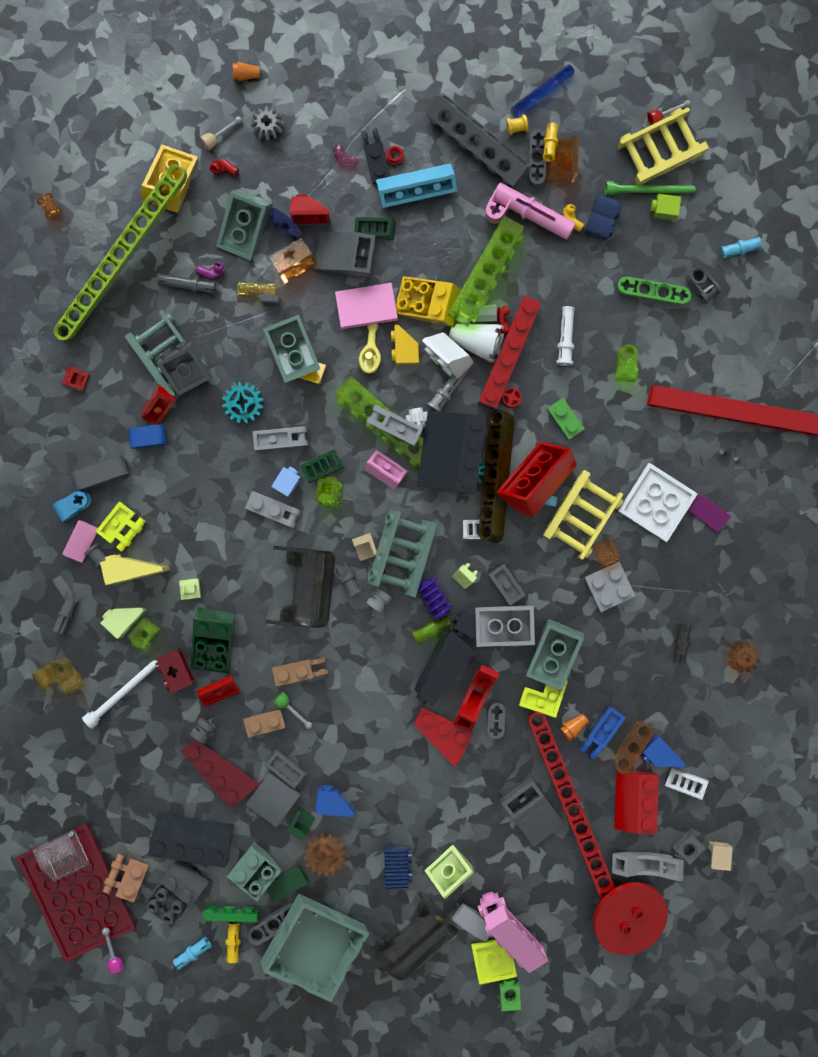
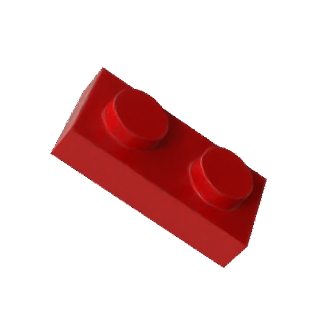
[196,675,240,707]

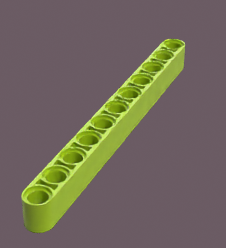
[54,165,187,340]

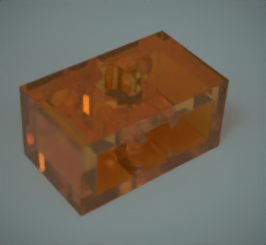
[269,238,317,283]

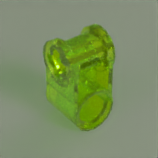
[616,344,638,382]

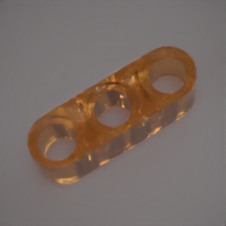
[612,721,653,773]

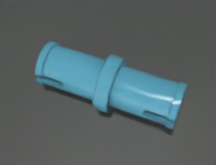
[721,237,762,259]
[173,937,212,970]

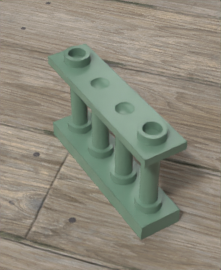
[124,310,209,399]
[368,509,437,598]

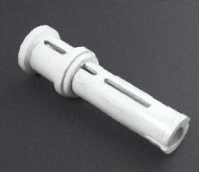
[556,306,575,366]

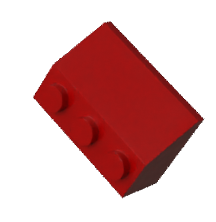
[614,770,659,834]

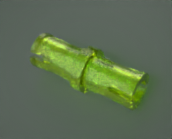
[412,616,452,643]

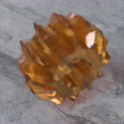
[727,641,761,673]

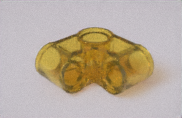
[32,658,84,696]

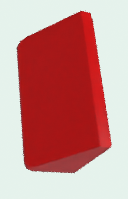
[141,385,175,425]

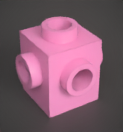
[478,892,507,917]

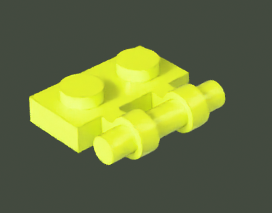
[95,501,146,551]

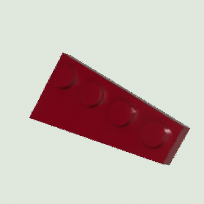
[181,739,261,810]

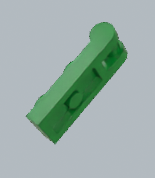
[203,904,259,922]

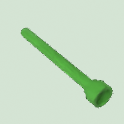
[604,181,696,197]

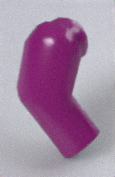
[196,262,225,280]

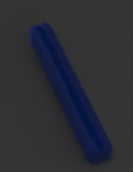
[510,64,575,117]

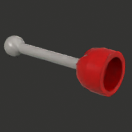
[647,100,691,126]

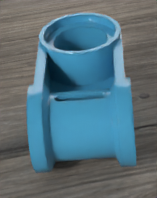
[52,491,92,523]

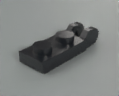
[361,127,391,184]

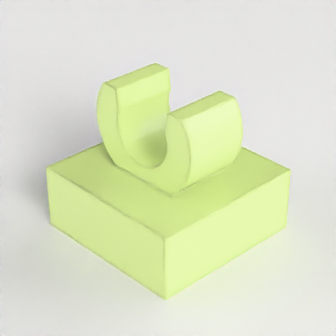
[451,563,478,589]
[179,579,201,600]

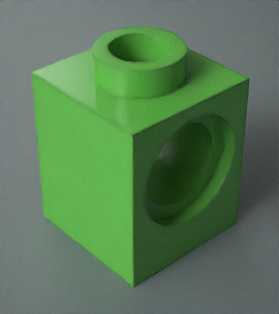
[499,978,521,1011]

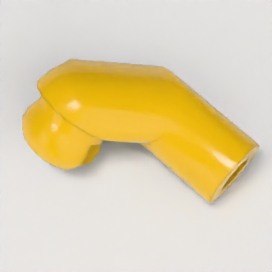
[563,204,584,232]

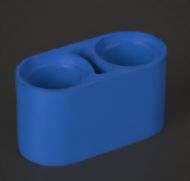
[128,425,166,449]

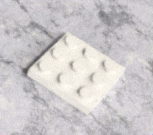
[617,463,698,542]

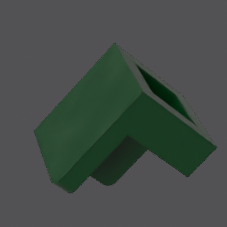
[286,808,315,841]

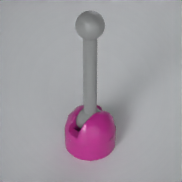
[102,928,124,974]

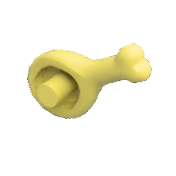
[359,324,381,374]

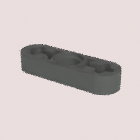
[528,129,546,187]

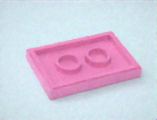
[335,283,398,330]

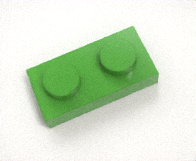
[547,398,585,440]

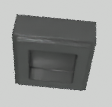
[259,294,281,306]

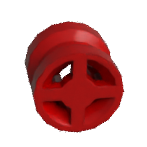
[501,388,521,408]

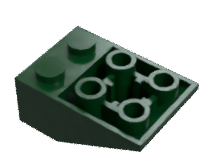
[191,608,236,673]

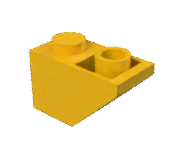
[391,325,419,366]

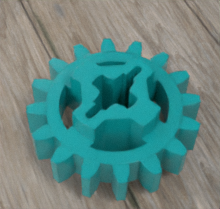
[222,382,264,424]

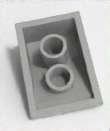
[475,605,535,647]

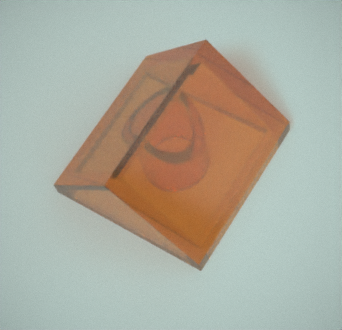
[545,135,579,182]

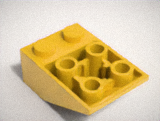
[396,276,462,327]

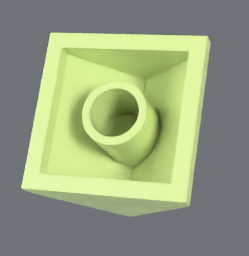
[425,845,474,899]

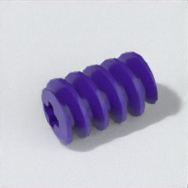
[417,577,452,621]

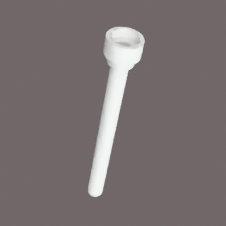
[82,660,157,729]

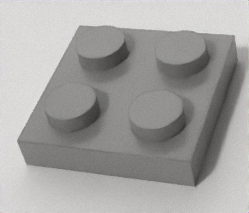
[584,561,635,612]

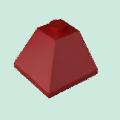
[290,194,331,225]

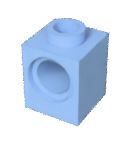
[271,466,301,498]

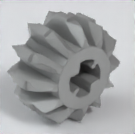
[251,106,284,141]

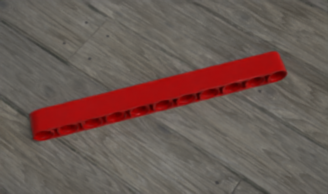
[647,386,818,437]
[527,711,615,900]

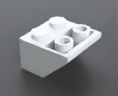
[422,332,474,379]

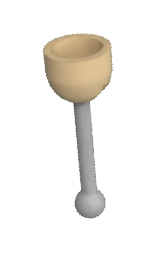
[200,117,242,150]

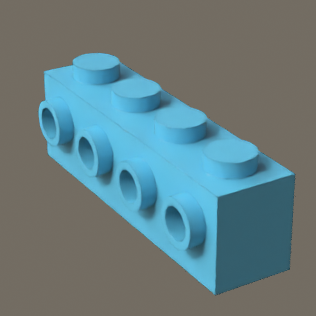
[376,163,457,208]

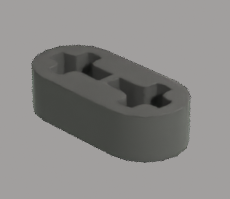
[487,702,506,739]

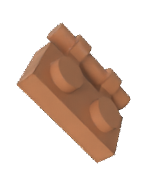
[103,854,149,902]

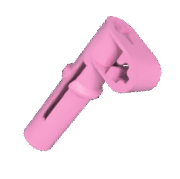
[486,182,576,240]

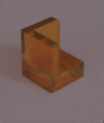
[592,538,621,567]

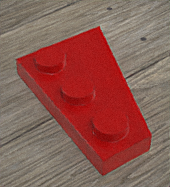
[414,706,473,768]

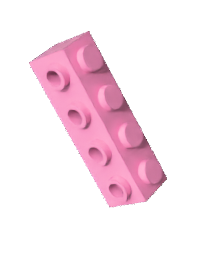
[484,905,548,973]

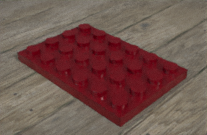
[16,822,137,963]

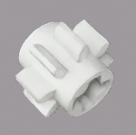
[405,408,428,428]

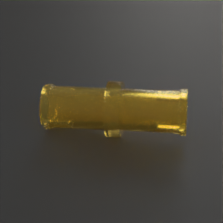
[237,281,277,297]

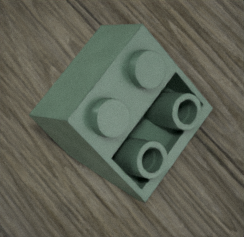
[227,842,282,901]

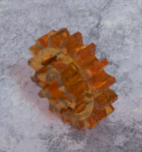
[304,833,346,877]

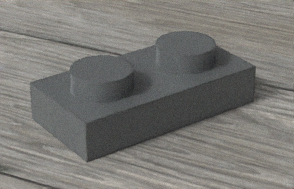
[488,564,526,606]

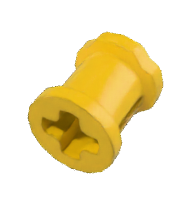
[506,114,528,136]

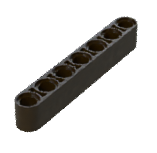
[478,409,514,543]

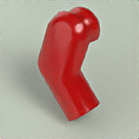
[209,159,239,177]
[497,305,510,335]

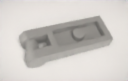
[366,405,423,446]
[253,426,308,451]
[245,491,302,529]

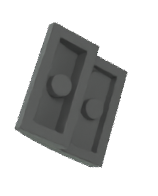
[246,772,300,828]

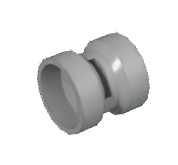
[366,587,392,613]

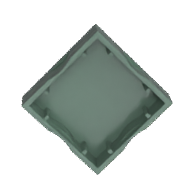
[260,894,369,1002]

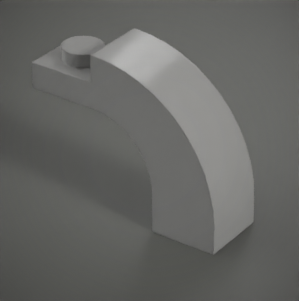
[612,852,684,881]

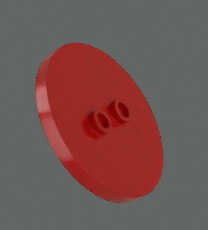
[593,882,668,955]

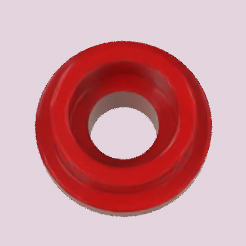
[385,145,404,165]

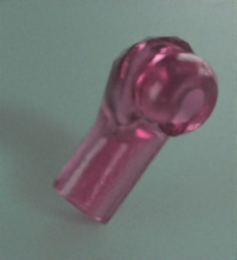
[333,144,358,165]

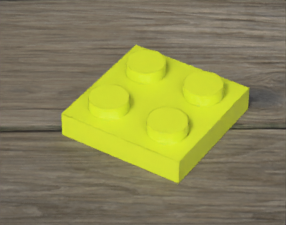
[471,939,517,985]

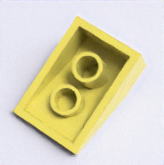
[100,555,170,585]

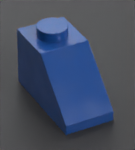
[640,734,686,768]
[315,785,355,817]

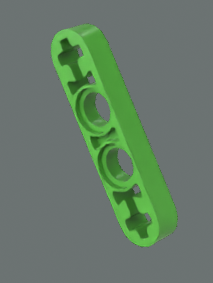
[617,277,691,305]

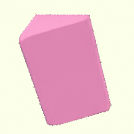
[364,450,408,490]
[62,520,98,563]

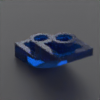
[270,208,304,242]

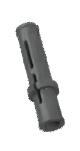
[157,273,216,294]

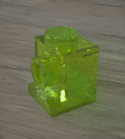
[315,476,342,507]
[128,618,161,649]

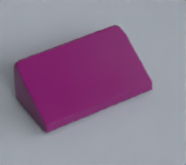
[688,494,731,532]

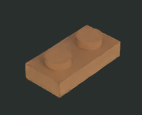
[243,709,286,738]

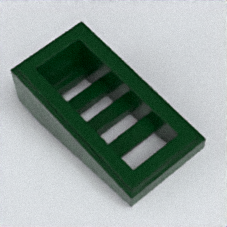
[355,217,396,239]
[300,449,343,484]

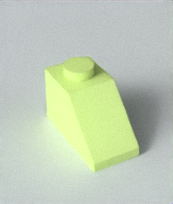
[100,607,147,639]

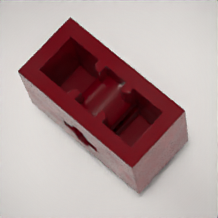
[155,648,196,694]

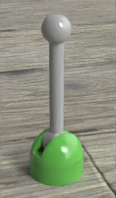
[273,692,312,729]

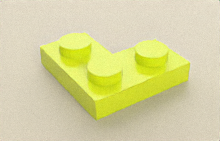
[519,680,568,718]

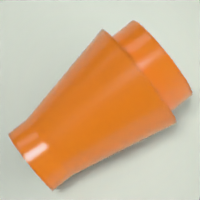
[232,62,260,81]
[560,714,589,741]

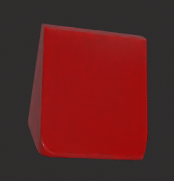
[62,366,89,392]

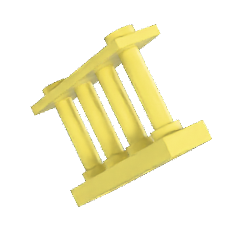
[617,107,709,185]
[542,470,623,560]

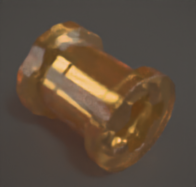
[36,193,62,219]

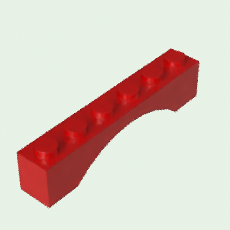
[478,295,541,411]

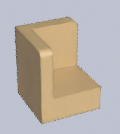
[352,533,377,561]
[708,841,733,871]

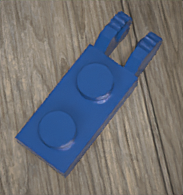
[580,706,626,760]

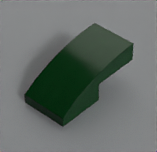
[266,866,309,902]

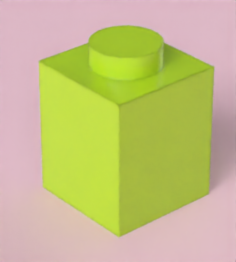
[650,194,681,221]

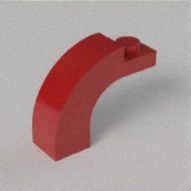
[453,665,499,732]

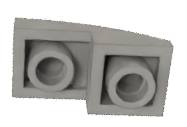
[452,903,490,942]

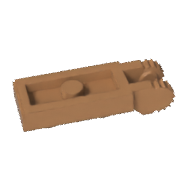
[272,657,328,686]

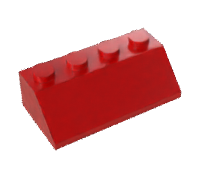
[497,441,577,517]

